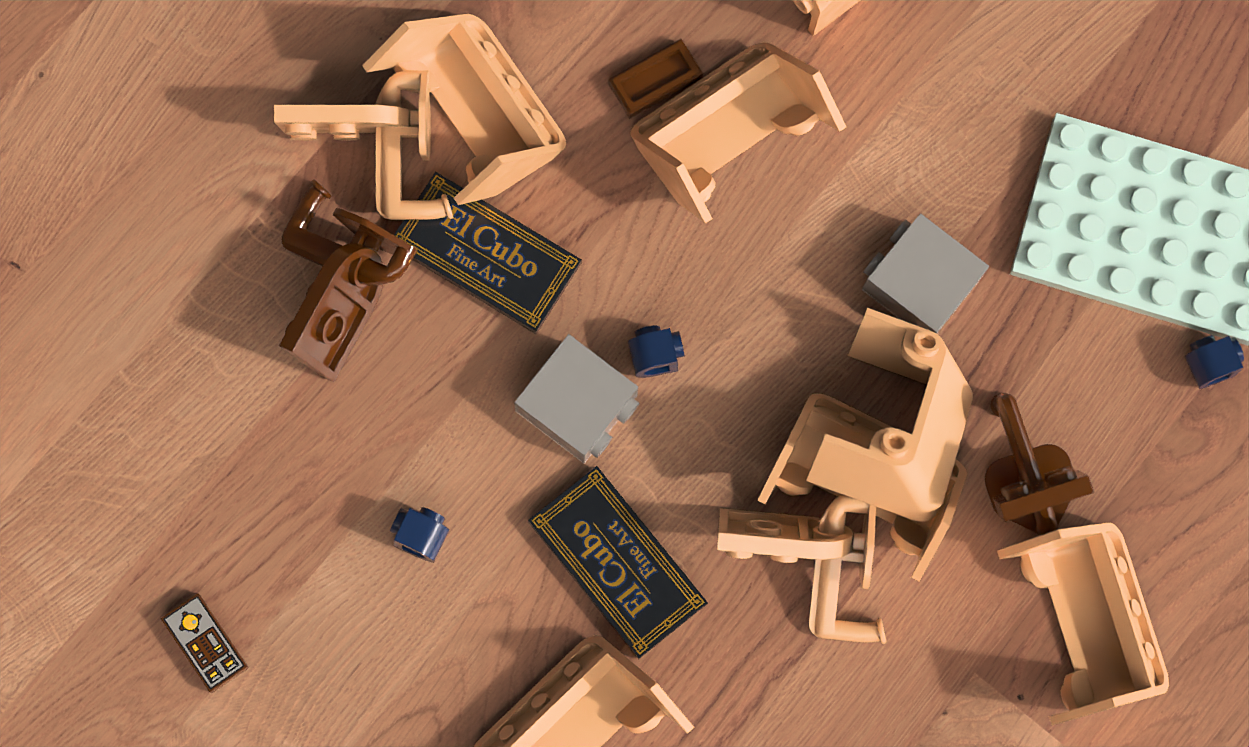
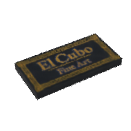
[394,171,582,334]
[528,466,708,660]

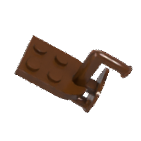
[279,179,417,382]
[985,393,1094,535]

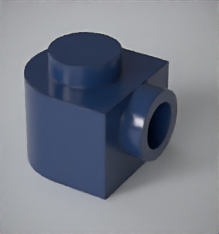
[628,325,685,378]
[1185,335,1244,389]
[390,507,449,563]

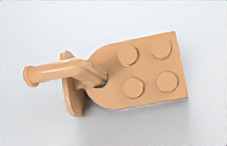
[274,71,453,220]
[717,494,886,644]

